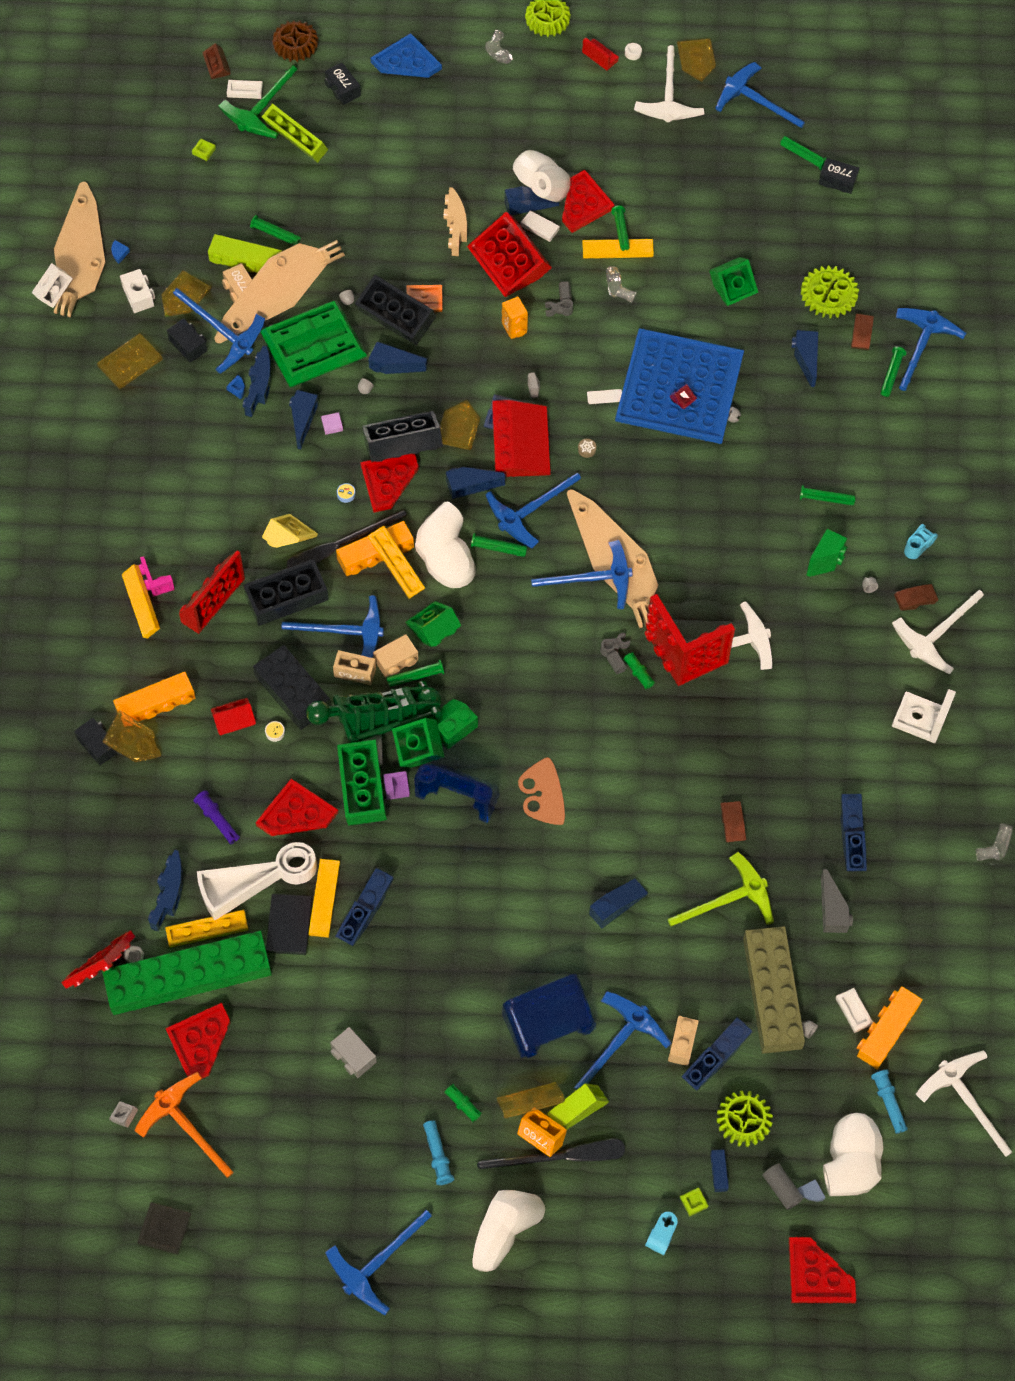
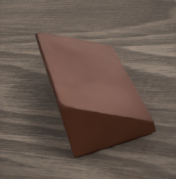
[202,43,231,79]

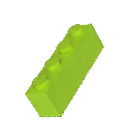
[262,104,328,163]
[208,234,282,273]

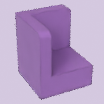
[383,771,410,800]

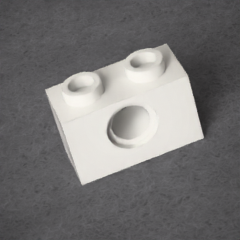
[32,263,73,308]
[120,269,155,313]

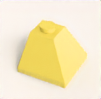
[262,514,318,547]

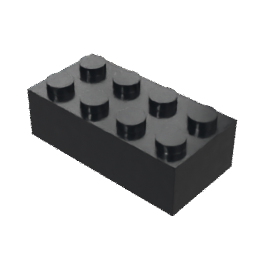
[355,275,436,346]
[362,411,443,462]
[243,559,329,626]
[253,645,331,730]

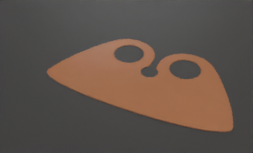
[518,758,565,825]

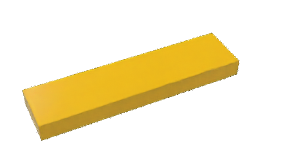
[582,239,654,258]
[368,526,425,599]
[122,564,160,638]
[309,859,340,938]
[165,910,248,948]

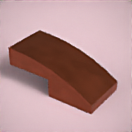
[851,314,874,350]
[894,584,938,611]
[720,801,746,842]

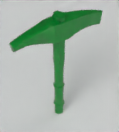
[218,65,297,139]

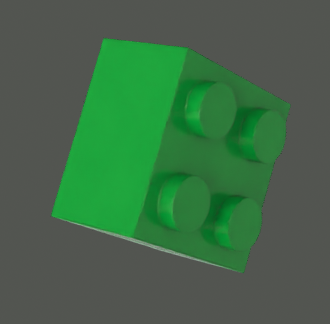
[392,718,444,768]

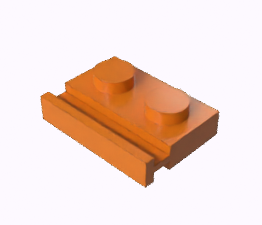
[406,285,442,312]

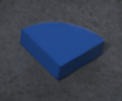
[111,240,130,263]
[226,375,245,399]

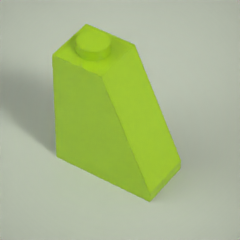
[547,1083,609,1129]

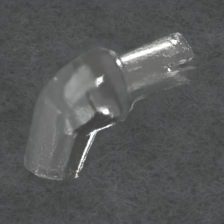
[485,30,512,64]
[606,266,637,303]
[975,823,1013,861]

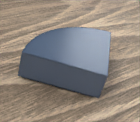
[797,1180,825,1202]

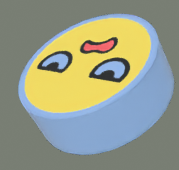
[337,483,356,503]

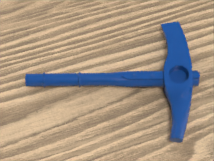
[715,62,805,128]
[173,288,265,374]
[896,308,967,391]
[485,473,581,548]
[531,540,633,609]
[282,595,384,658]
[574,992,672,1090]
[325,1210,432,1315]

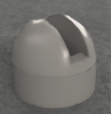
[339,290,355,305]
[358,378,374,394]
[727,407,741,423]
[862,576,878,593]
[802,1020,818,1039]

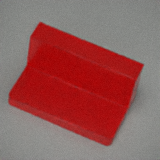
[582,38,619,70]
[211,698,256,735]

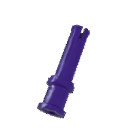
[193,790,240,845]

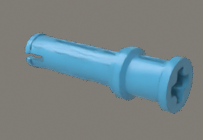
[871,1070,908,1134]
[423,1121,454,1185]

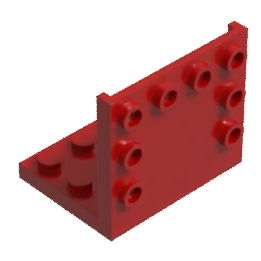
[645,594,735,686]

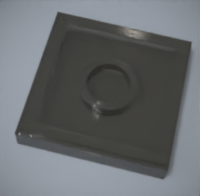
[137,1202,191,1255]

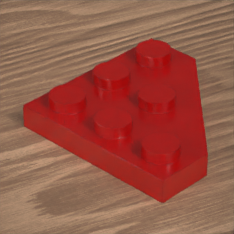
[562,170,615,233]
[360,454,418,513]
[255,779,338,836]
[61,930,135,989]
[165,1003,231,1079]
[788,1237,856,1303]

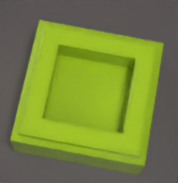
[192,139,216,161]
[680,1187,708,1217]

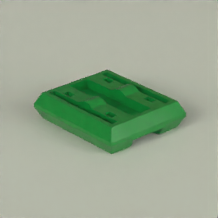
[260,301,367,388]

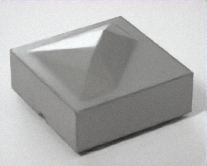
[528,372,540,398]
[109,1101,138,1128]

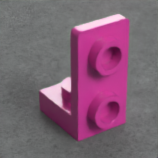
[139,556,175,597]

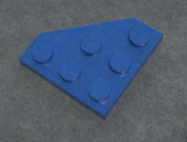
[371,33,442,78]

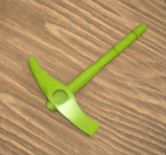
[668,852,774,926]

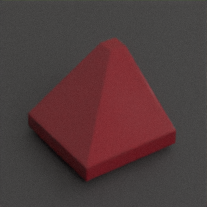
[670,384,697,409]

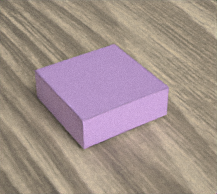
[321,412,343,435]

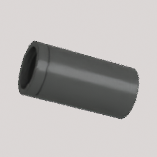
[762,1163,804,1210]

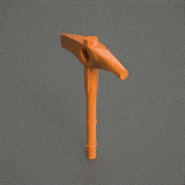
[135,1072,234,1178]

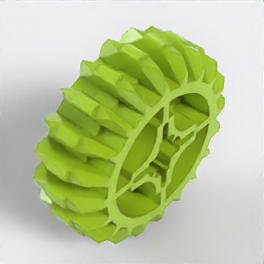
[525,0,571,37]
[717,1091,773,1147]

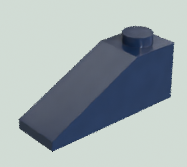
[504,186,559,216]
[791,330,818,387]
[368,342,427,374]
[289,390,319,450]
[446,467,505,499]
[589,879,648,929]

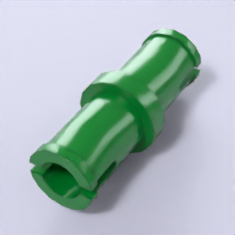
[623,652,655,690]
[444,1083,482,1123]

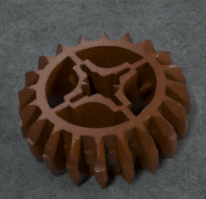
[272,20,318,63]

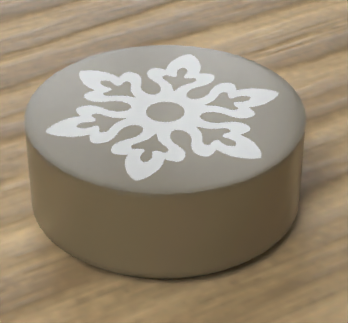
[578,439,596,458]

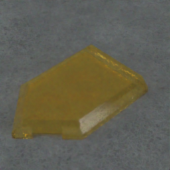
[677,39,716,82]
[161,271,211,317]
[440,400,480,450]
[103,711,161,762]

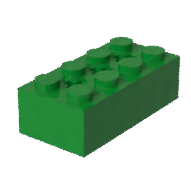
[337,739,387,826]

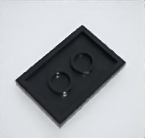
[266,894,312,955]

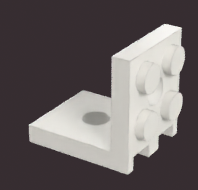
[892,689,956,743]

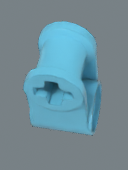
[904,524,938,559]
[645,1212,678,1255]

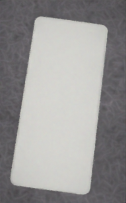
[587,389,622,404]

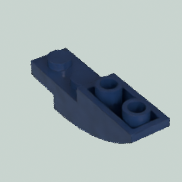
[242,346,271,417]
[841,794,867,871]
[148,850,183,932]
[335,868,394,946]
[681,1018,753,1091]

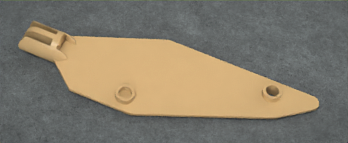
[54,182,105,317]
[215,240,345,343]
[567,490,658,628]

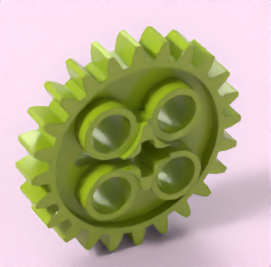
[801,265,859,318]

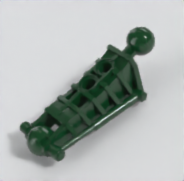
[306,681,442,743]

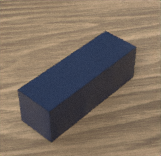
[710,1150,728,1192]

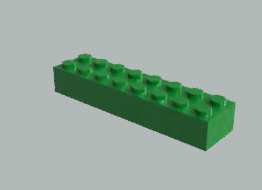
[102,931,272,1015]

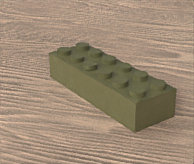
[743,926,805,1054]

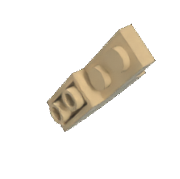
[444,187,467,256]

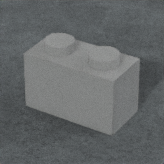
[330,1027,377,1078]

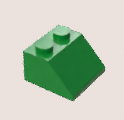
[709,257,759,306]
[806,529,848,577]
[406,601,461,647]
[428,699,478,749]

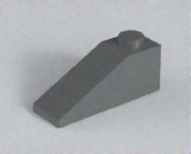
[821,869,853,933]

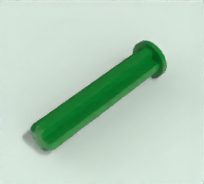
[780,136,827,170]
[611,205,630,251]
[250,215,301,246]
[880,347,907,397]
[799,485,856,505]
[471,533,527,557]
[387,660,444,687]

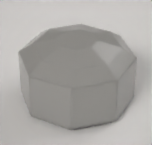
[123,945,144,964]

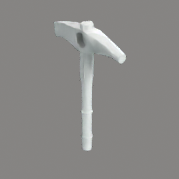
[634,45,704,122]
[892,590,984,674]
[731,602,772,670]
[916,1050,1012,1157]

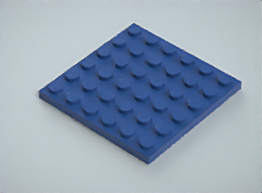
[615,328,744,444]

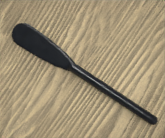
[286,510,407,569]
[477,1138,625,1169]

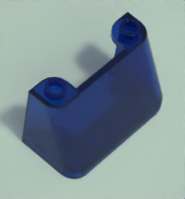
[414,763,499,823]
[502,974,596,1058]

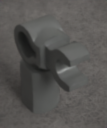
[545,281,574,317]
[600,633,631,674]

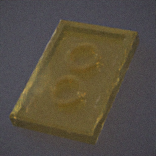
[97,333,163,389]
[496,1082,565,1118]

